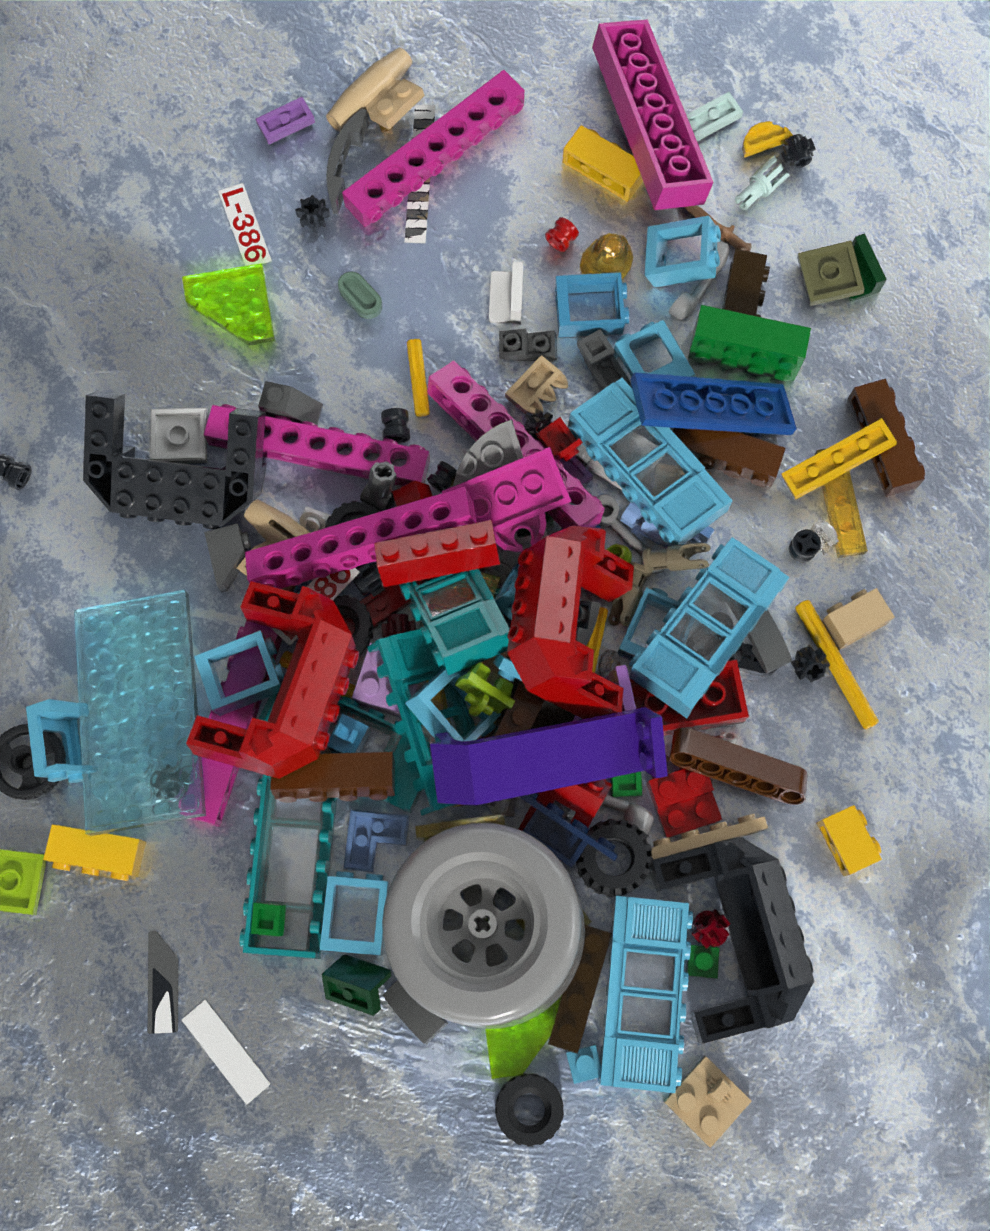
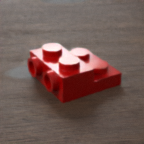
[646,767,723,838]

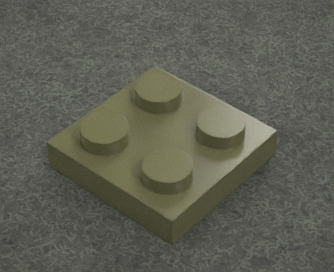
[797,240,864,306]

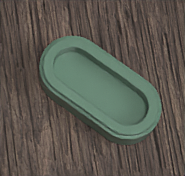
[338,271,382,319]

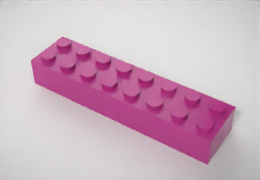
[592,19,714,210]

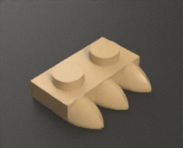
[505,355,568,415]

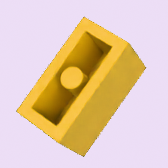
[816,805,882,877]

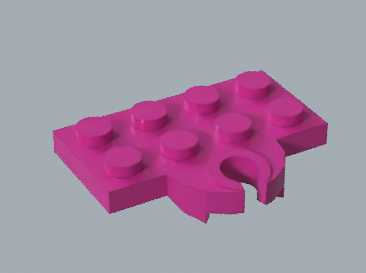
[442,447,572,552]

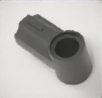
[360,461,396,511]

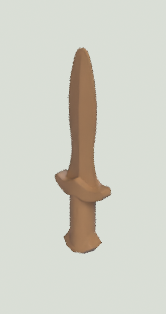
[684,205,752,252]

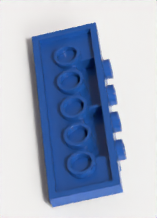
[630,372,797,435]

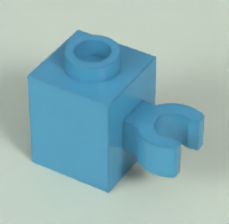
[327,713,371,753]

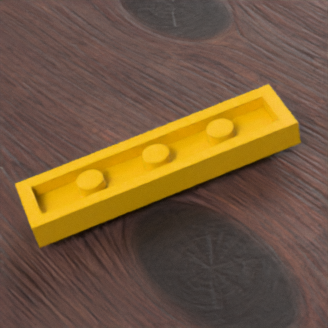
[781,418,897,500]

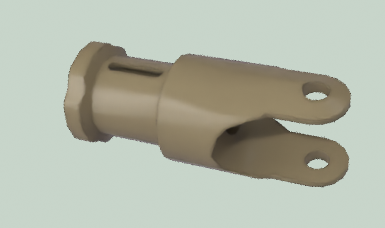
[643,543,711,573]
[608,562,652,626]

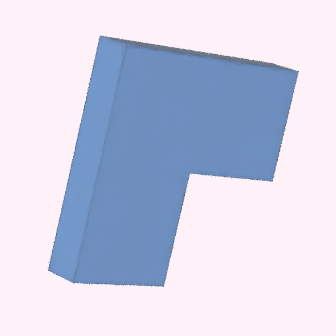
[343,810,410,873]

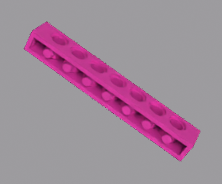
[342,70,525,227]
[427,360,605,529]
[204,404,430,487]
[245,487,477,589]

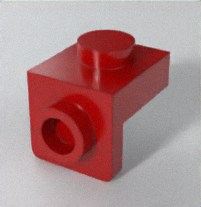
[536,417,583,461]

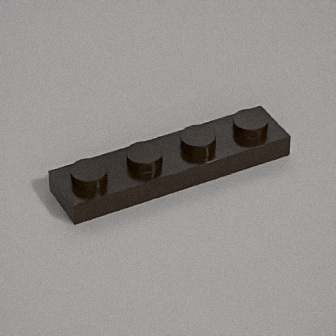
[548,924,612,1054]

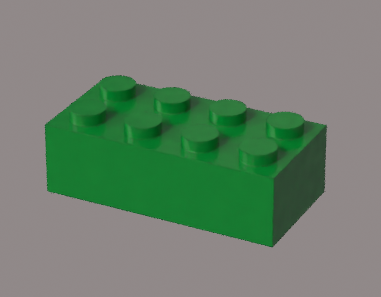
[688,305,811,381]

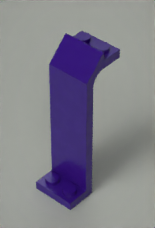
[430,707,668,805]

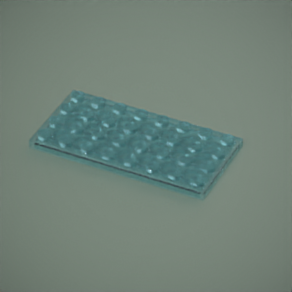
[74,590,206,836]

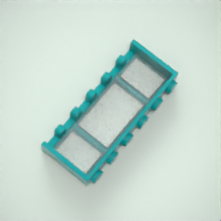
[239,775,337,959]

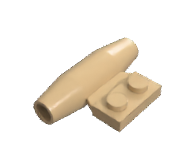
[326,47,425,132]
[237,499,311,592]

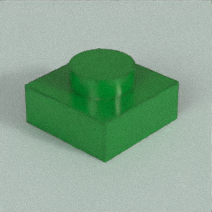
[611,772,642,797]
[251,902,286,937]
[686,945,720,979]

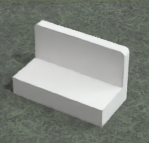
[489,262,523,324]

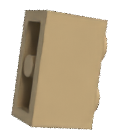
[822,588,895,650]

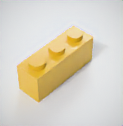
[562,125,643,202]
[43,824,146,881]

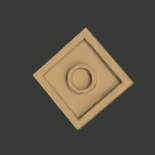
[663,1056,752,1148]

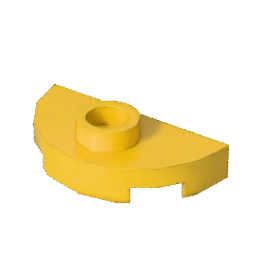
[742,121,793,158]

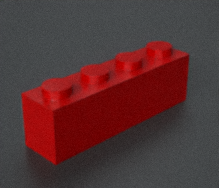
[374,520,500,587]

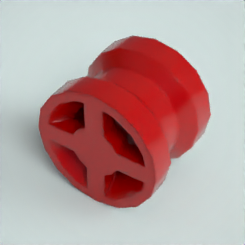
[545,217,579,252]

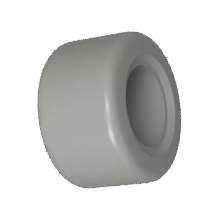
[382,823,585,1029]

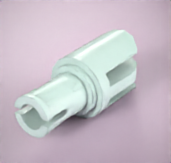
[735,156,790,210]

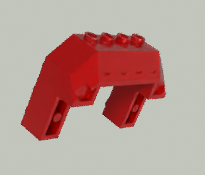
[507,526,634,719]
[186,581,359,779]

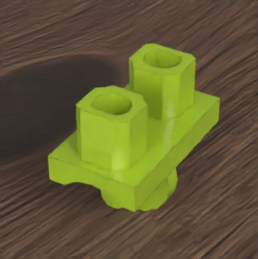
[455,662,515,717]

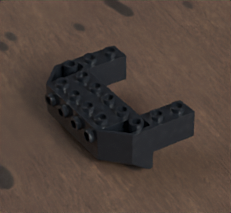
[83,390,267,529]
[650,837,814,1044]

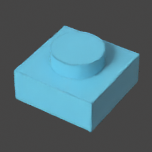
[493,654,522,682]
[566,1044,601,1084]

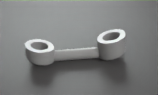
[668,240,729,320]
[597,495,666,574]
[555,795,654,837]

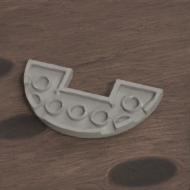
[453,420,548,582]

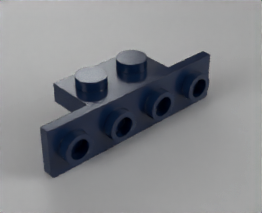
[519,793,618,868]

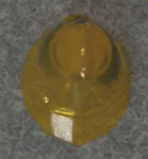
[580,233,633,279]

